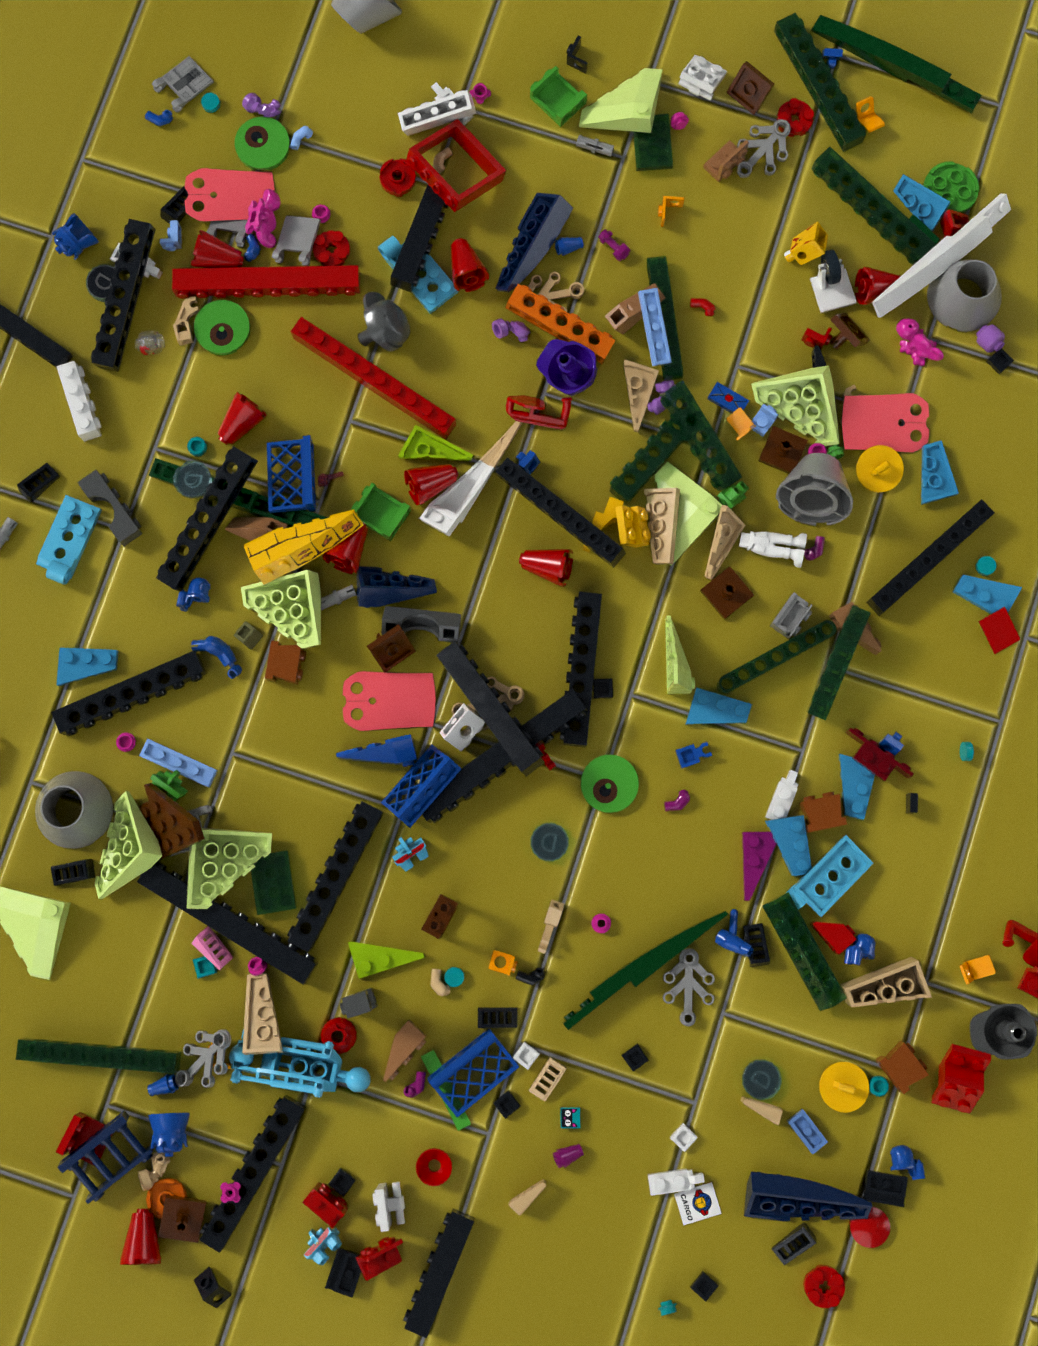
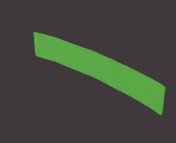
[421,1050,471,1131]

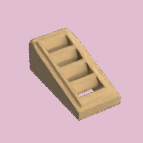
[528,1057,567,1102]
[741,1096,783,1125]
[508,1179,546,1216]

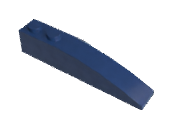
[495,193,573,293]
[744,1172,872,1221]

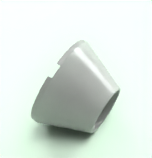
[331,0,402,34]
[927,260,1002,332]
[776,453,853,526]
[35,771,113,849]

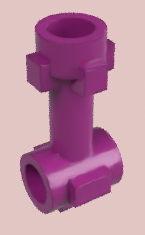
[598,229,631,262]

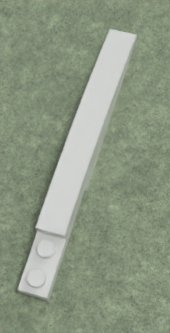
[872,193,1011,318]

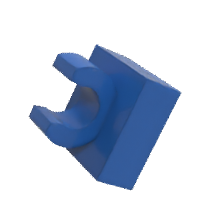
[821,48,843,68]
[516,450,541,475]
[879,732,904,756]

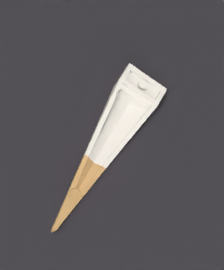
[419,421,523,536]

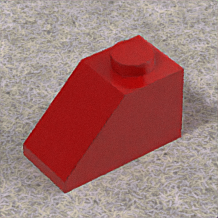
[810,921,857,955]

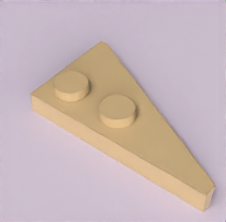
[624,360,659,432]
[705,505,745,580]

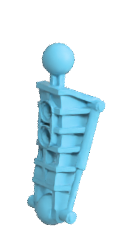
[229,1029,371,1098]

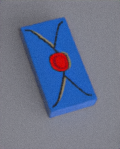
[707,382,749,413]

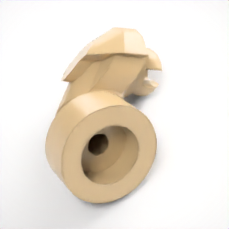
[138,1152,170,1191]

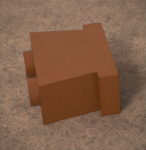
[265,640,306,685]
[799,791,847,833]
[876,1041,929,1094]

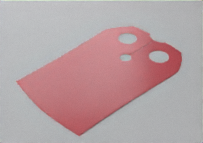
[185,168,275,221]
[842,393,929,452]
[343,671,436,731]

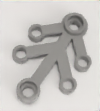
[737,119,791,178]
[663,948,715,1026]
[175,1029,231,1088]

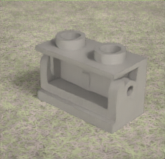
[770,592,813,639]

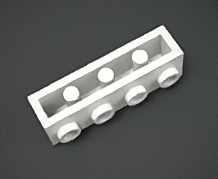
[398,90,477,136]
[56,361,102,442]

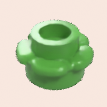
[827,445,844,460]

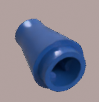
[555,237,584,256]
[147,1074,179,1096]

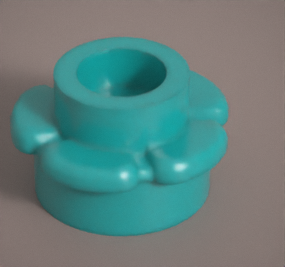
[658,1300,677,1316]

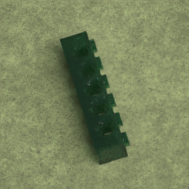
[659,380,742,491]
[609,404,701,506]
[806,605,871,720]
[762,892,847,1011]

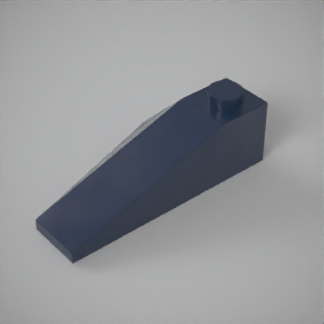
[357,566,437,608]

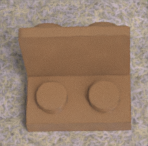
[703,140,749,182]

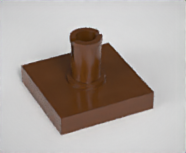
[726,61,775,115]
[830,313,870,350]
[758,426,808,474]
[700,566,754,620]
[367,624,416,673]
[158,1195,206,1243]

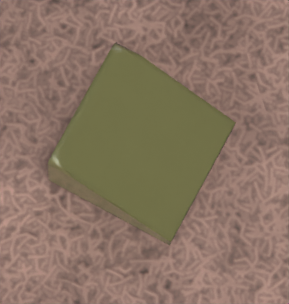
[233,621,263,650]

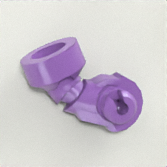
[242,93,281,117]
[492,318,531,342]
[647,380,675,415]

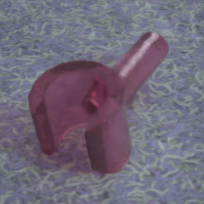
[318,472,344,487]

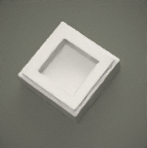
[512,1041,540,1070]
[669,1123,698,1152]

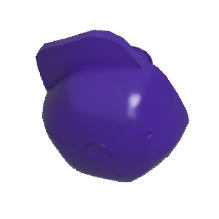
[536,339,598,396]

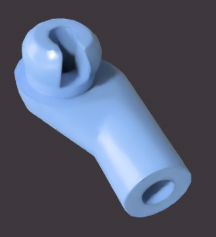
[290,126,313,150]

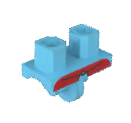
[392,837,429,872]
[304,1227,342,1265]

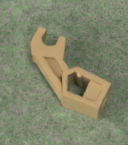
[173,296,199,346]
[538,900,564,954]

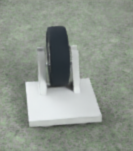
[810,250,857,313]

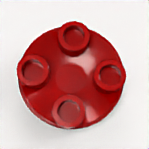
[850,1206,890,1248]

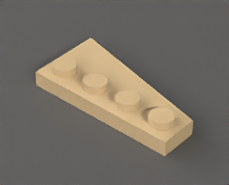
[644,488,680,564]
[242,973,283,1055]

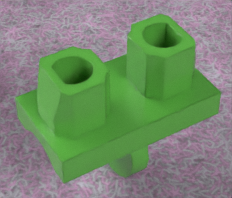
[717,481,749,509]
[150,770,188,802]

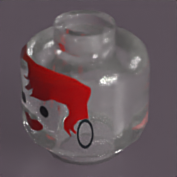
[135,330,165,356]

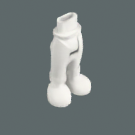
[739,531,807,568]

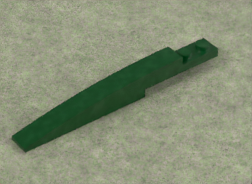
[811,15,982,113]
[149,458,328,527]
[563,911,728,1030]

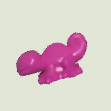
[245,189,281,248]
[896,318,944,366]

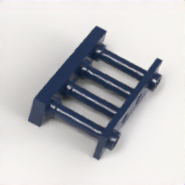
[57,1110,154,1204]

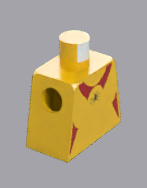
[784,222,828,265]

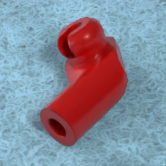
[690,298,716,316]

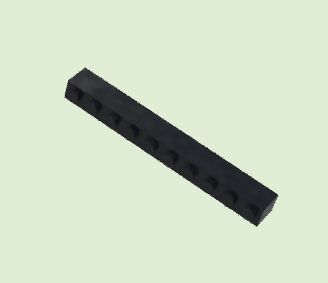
[422,689,588,823]
[137,861,318,985]

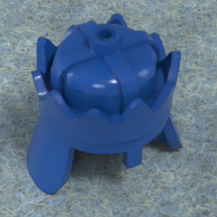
[52,213,99,260]
[148,1113,190,1157]

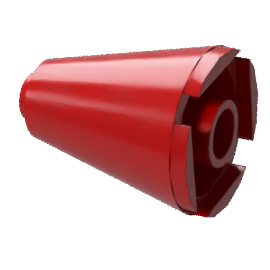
[191,230,244,268]
[451,238,489,292]
[854,267,901,305]
[218,391,267,445]
[404,464,459,505]
[322,521,368,574]
[519,549,573,587]
[120,1209,161,1265]

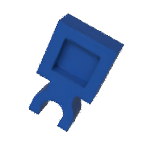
[675,742,712,769]

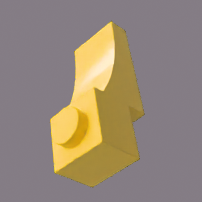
[583,497,624,553]

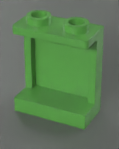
[530,66,587,127]
[351,483,411,542]

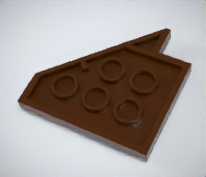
[139,783,205,861]

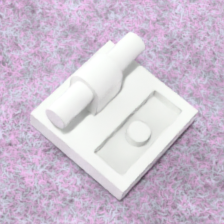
[678,55,727,101]
[373,1182,405,1232]

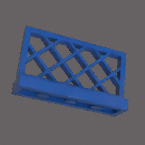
[267,435,316,513]
[381,745,461,828]
[427,1028,519,1117]

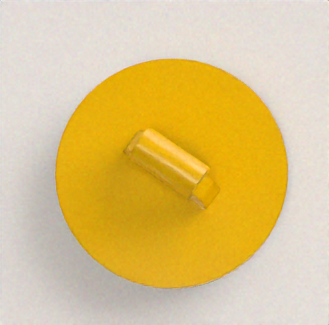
[856,445,904,493]
[819,1061,869,1113]

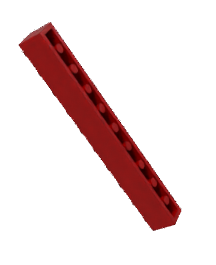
[172,265,360,299]
[290,317,456,440]

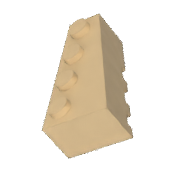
[839,957,932,1007]

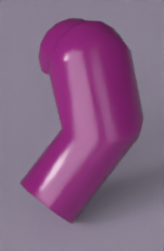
[804,536,825,561]
[664,790,690,811]
[403,1071,426,1098]

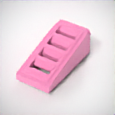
[191,926,233,970]

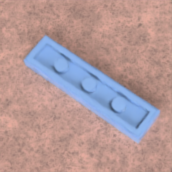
[638,288,672,367]
[139,738,218,788]

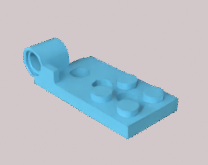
[377,236,459,314]
[36,495,102,585]
[783,835,873,917]

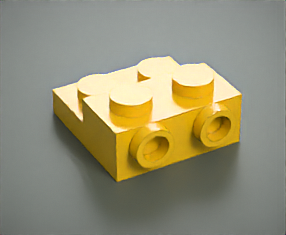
[615,505,651,548]

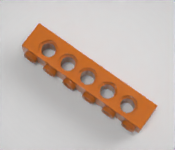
[505,284,615,364]

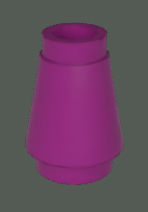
[553,1144,584,1168]

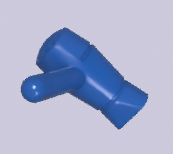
[715,909,753,957]

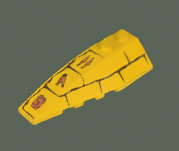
[244,509,363,585]

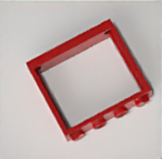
[406,119,506,212]

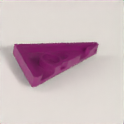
[742,832,776,901]

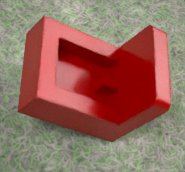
[801,327,832,349]

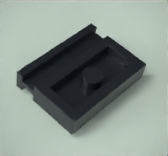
[863,1170,908,1207]
[325,1247,361,1298]

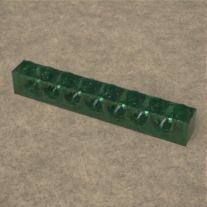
[774,13,866,152]
[812,147,936,265]
[16,1038,181,1074]

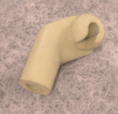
[433,147,453,173]
[431,969,450,996]

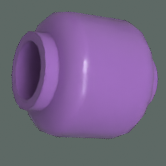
[976,325,1005,353]

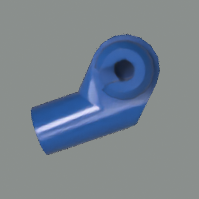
[145,110,173,126]
[244,234,261,262]

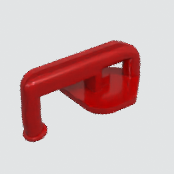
[506,395,573,430]
[1002,920,1038,967]

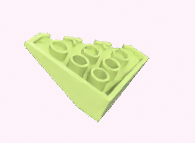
[579,68,663,133]
[751,365,840,446]
[654,461,722,566]
[241,570,321,649]
[665,615,695,694]
[95,791,162,899]
[187,828,272,909]
[0,886,71,980]

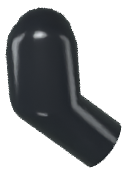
[516,967,545,985]

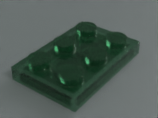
[633,114,673,171]
[251,850,297,915]

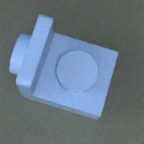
[160,220,182,251]
[752,404,778,437]

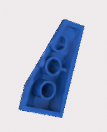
[336,734,418,767]

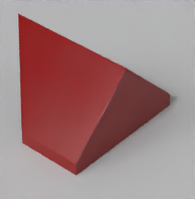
[940,209,969,238]

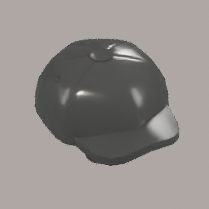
[358,292,411,351]
[969,1004,1037,1059]

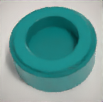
[201,93,220,113]
[187,437,207,457]
[976,556,996,576]
[960,742,974,761]
[444,967,464,987]
[869,1076,889,1097]

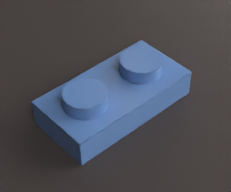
[787,1109,828,1154]

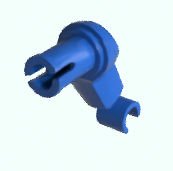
[191,636,242,679]

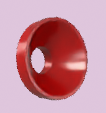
[321,1017,357,1054]
[416,1148,452,1186]

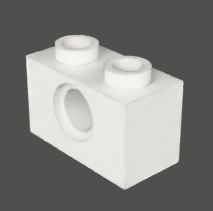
[439,703,485,752]

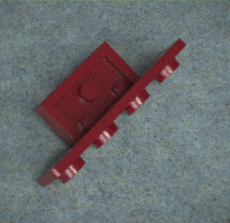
[845,728,914,782]

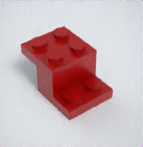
[931,1044,991,1114]

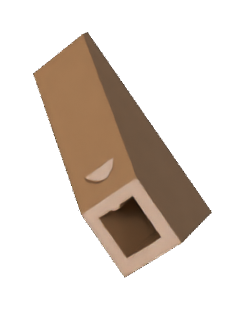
[605,283,666,334]
[225,517,288,541]
[829,602,882,655]
[383,1019,427,1082]

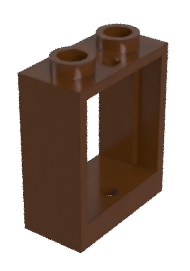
[421,894,459,939]

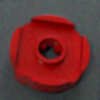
[777,98,814,137]
[379,158,416,197]
[313,230,350,266]
[803,1265,845,1308]

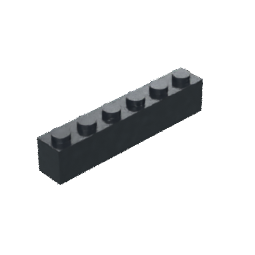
[390,184,449,292]
[403,1208,475,1338]

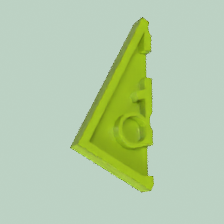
[398,425,473,461]
[348,941,425,979]

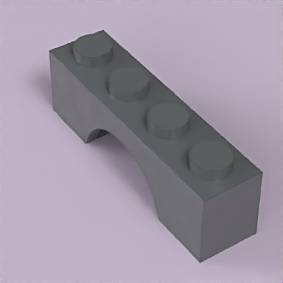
[77,470,143,546]
[382,606,461,643]
[340,988,378,1019]

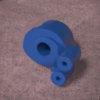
[176,577,211,612]
[844,934,876,966]
[890,1145,925,1180]

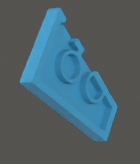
[893,174,951,232]
[921,440,959,505]
[952,575,1022,614]
[57,648,118,686]
[685,688,752,725]
[839,754,875,820]
[765,815,812,876]

